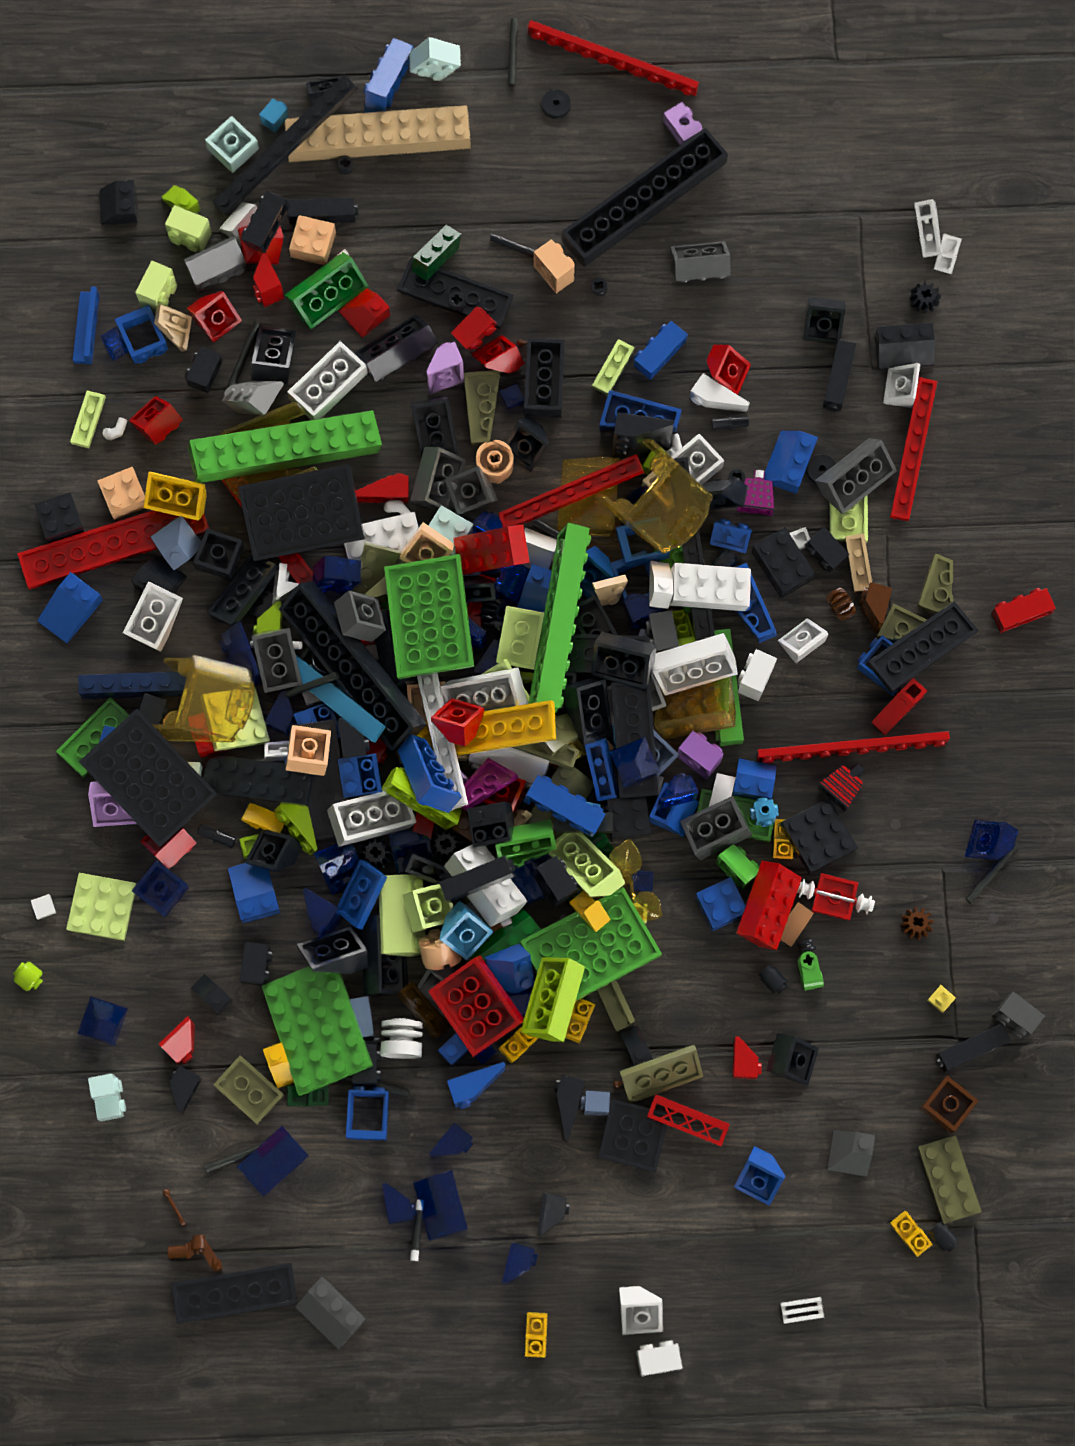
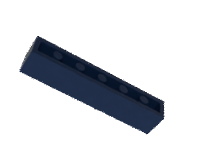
[78,671,197,699]

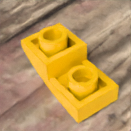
[241,803,284,833]
[773,819,793,859]
[565,999,595,1044]
[499,1027,539,1063]
[890,1211,933,1257]
[525,1312,547,1357]

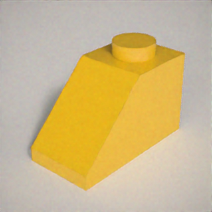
[263,1042,294,1089]

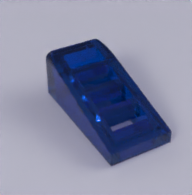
[101,327,128,361]

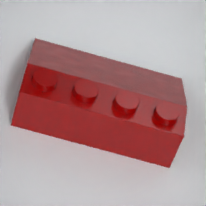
[428,955,524,1057]

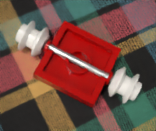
[797,873,875,921]

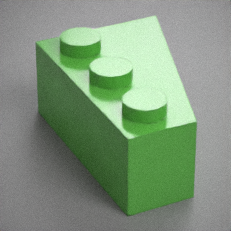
[495,819,556,867]

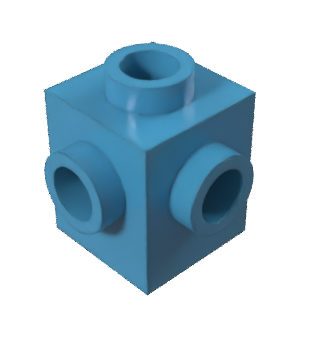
[750,798,779,827]

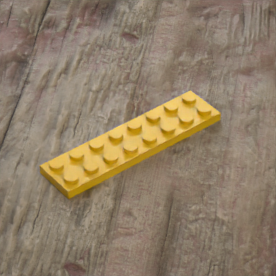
[417,700,556,756]

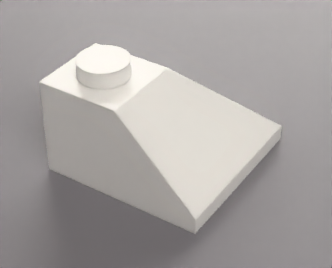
[619,1286,663,1335]

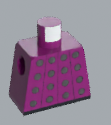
[737,470,774,516]

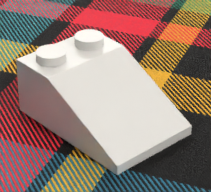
[123,581,183,652]

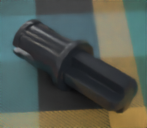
[712,415,749,430]
[197,824,236,848]

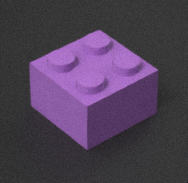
[677,731,724,780]

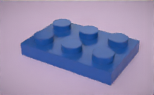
[335,859,387,929]

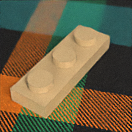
[845,534,872,593]

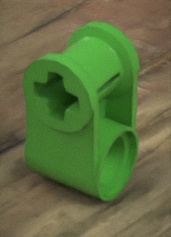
[797,951,824,991]

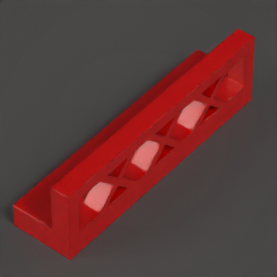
[647,1094,730,1146]

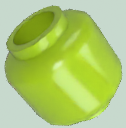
[13,962,43,991]

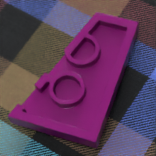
[461,758,518,811]

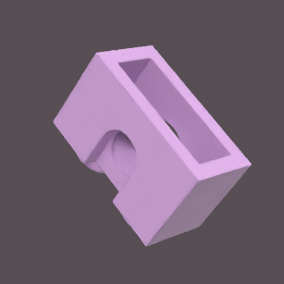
[663,102,703,145]

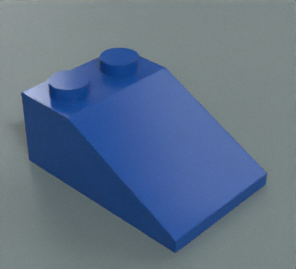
[517,564,551,613]
[37,572,103,644]
[228,863,281,924]
[447,1062,505,1109]

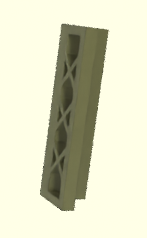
[596,980,635,1032]

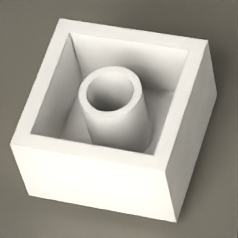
[737,649,777,702]
[636,1341,682,1376]

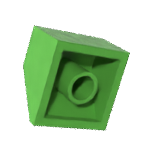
[716,844,759,891]

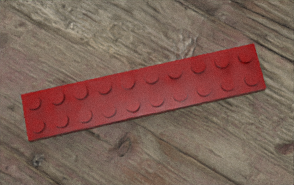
[17,510,209,590]

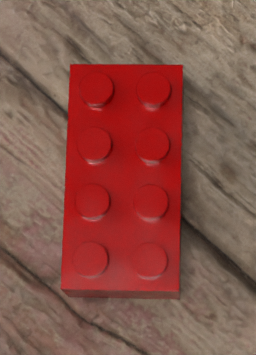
[453,525,530,575]
[736,861,802,950]

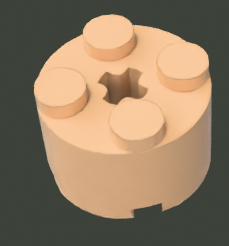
[476,440,514,484]
[419,929,461,970]

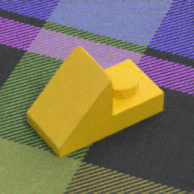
[570,890,610,933]

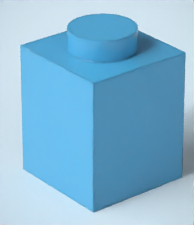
[259,99,289,132]

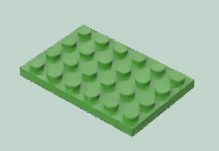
[384,554,474,679]
[520,887,662,1001]
[262,966,373,1096]

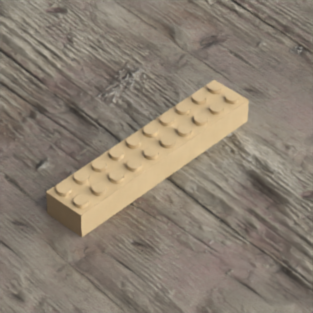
[285,105,470,162]

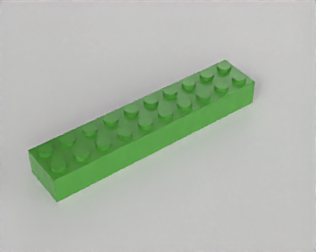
[188,410,382,483]
[528,523,591,713]

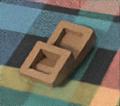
[781,902,814,947]

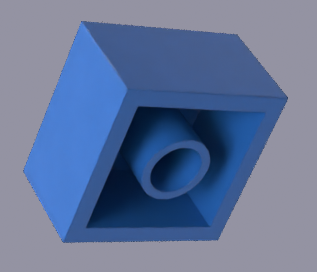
[695,877,746,932]

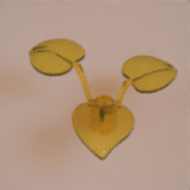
[571,839,663,921]

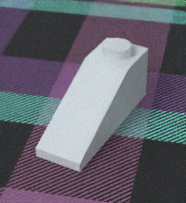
[914,199,942,258]
[690,374,750,412]
[649,561,673,609]

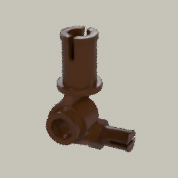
[168,1235,223,1272]

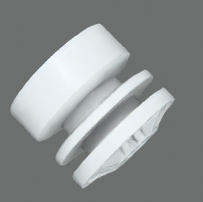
[380,1018,423,1059]

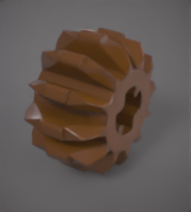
[827,588,856,621]
[900,907,934,940]

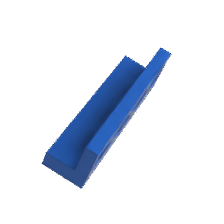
[73,287,100,365]

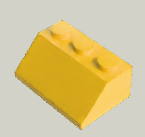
[143,471,207,521]

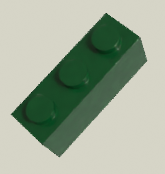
[412,225,461,280]

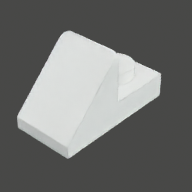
[272,563,299,605]

